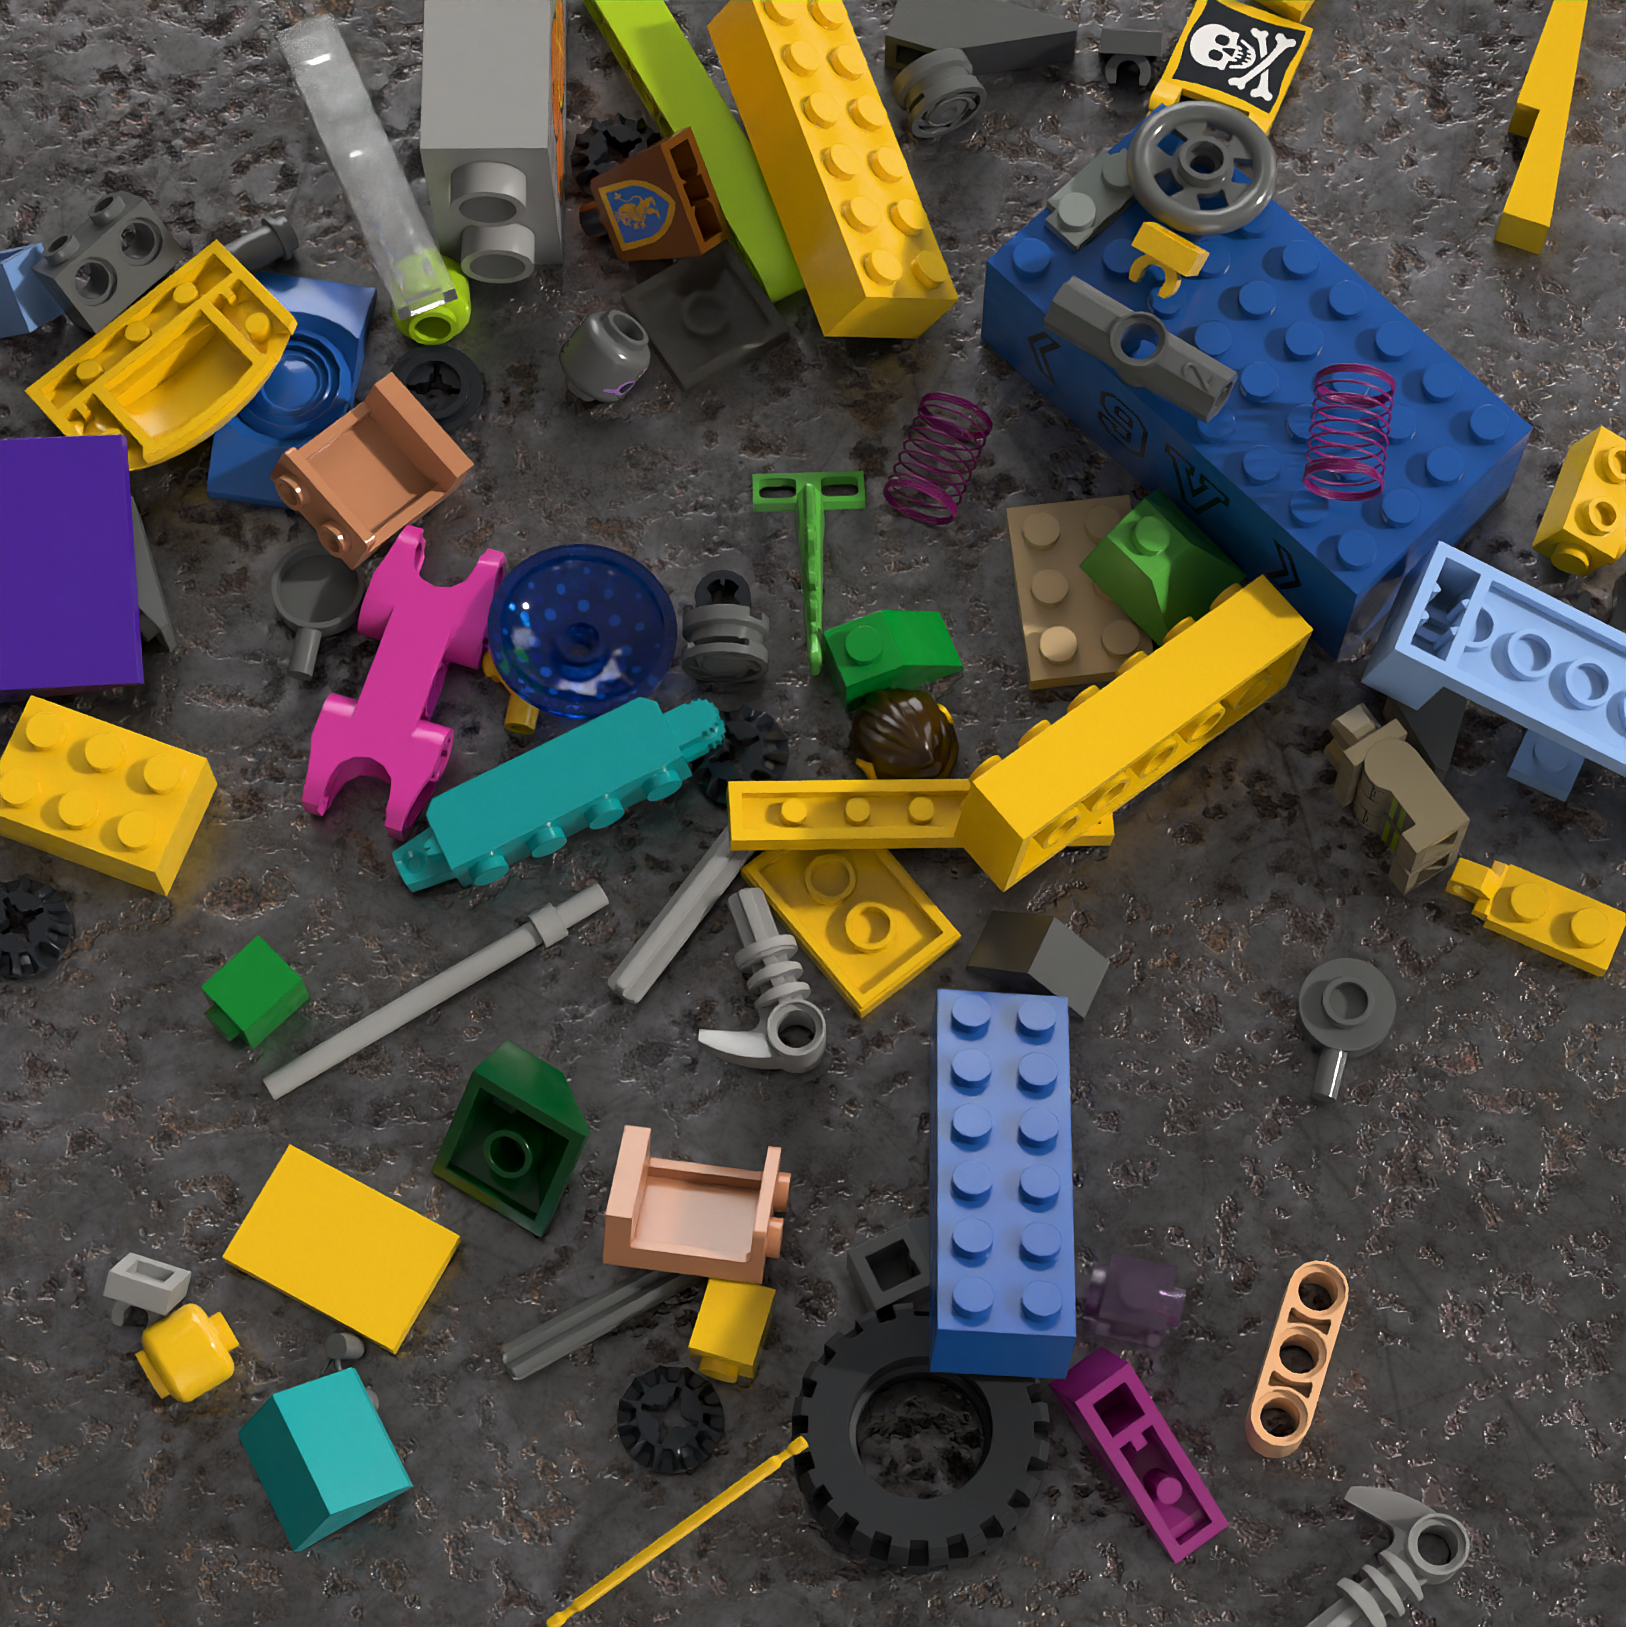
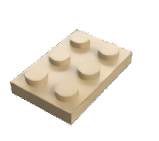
[1005,495,1153,690]

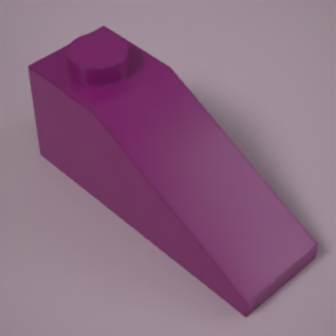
[1048,1346,1229,1564]

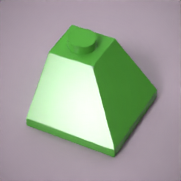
[1079,488,1247,647]

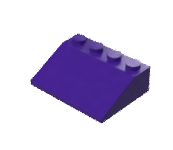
[0,434,144,703]

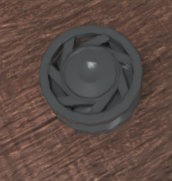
[891,48,987,138]
[681,604,769,683]

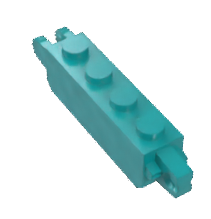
[392,697,726,892]

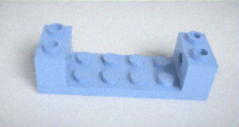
[1360,540,1626,777]

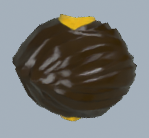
[848,687,959,780]

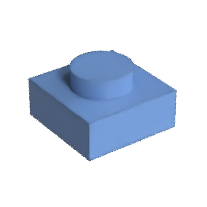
[1507,729,1585,802]

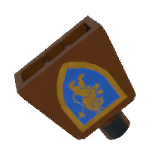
[579,126,732,261]

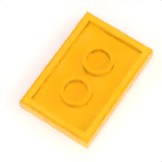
[741,849,961,1019]
[222,1144,461,1355]

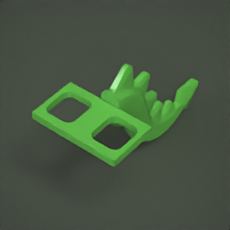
[752,471,866,675]

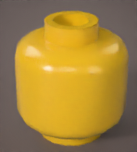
[135,1303,240,1403]

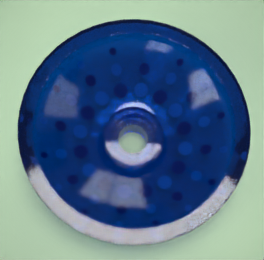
[487,544,677,720]

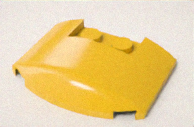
[24,239,298,472]

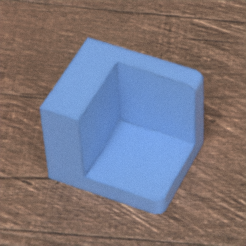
[0,243,65,338]

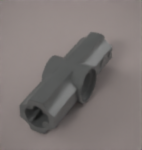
[1043,275,1237,424]

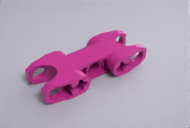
[301,524,507,841]

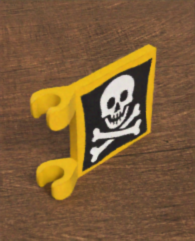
[1146,0,1313,137]

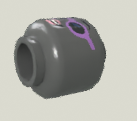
[559,310,651,402]

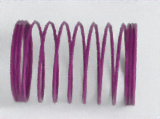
[1302,363,1396,501]
[883,392,993,525]

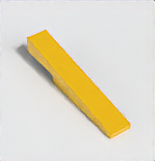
[1494,0,1588,255]

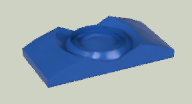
[206,271,378,510]

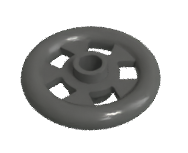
[1126,101,1278,235]

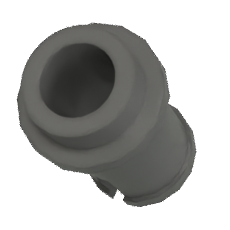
[223,215,299,273]

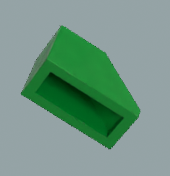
[823,610,963,713]

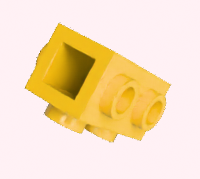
[1531,426,1626,578]

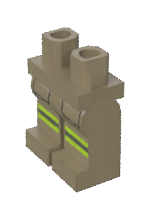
[1324,703,1470,896]

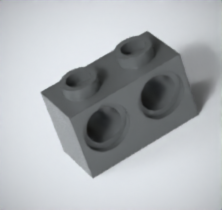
[31,190,187,334]

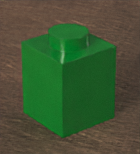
[200,935,310,1050]

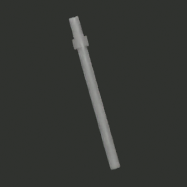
[261,882,610,1101]

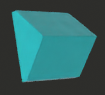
[237,1367,413,1552]

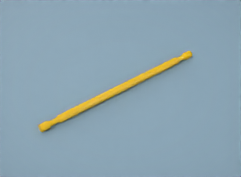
[546,1436,808,1627]

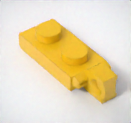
[1445,857,1626,977]

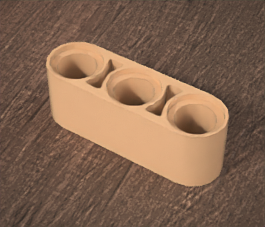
[1244,1260,1349,1458]

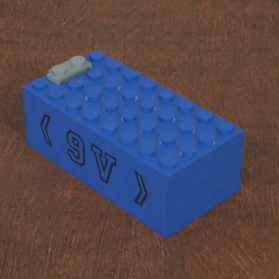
[981,103,1533,661]

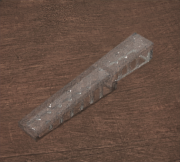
[275,12,458,320]

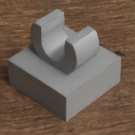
[103,1252,192,1328]

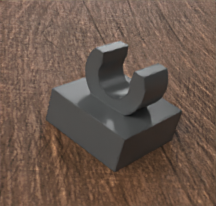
[1099,27,1162,86]

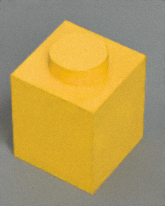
[688,1277,777,1383]

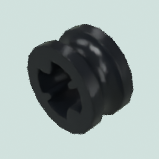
[695,570,752,613]

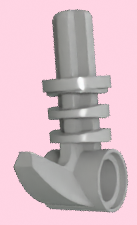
[698,887,826,1073]
[1305,1486,1470,1627]

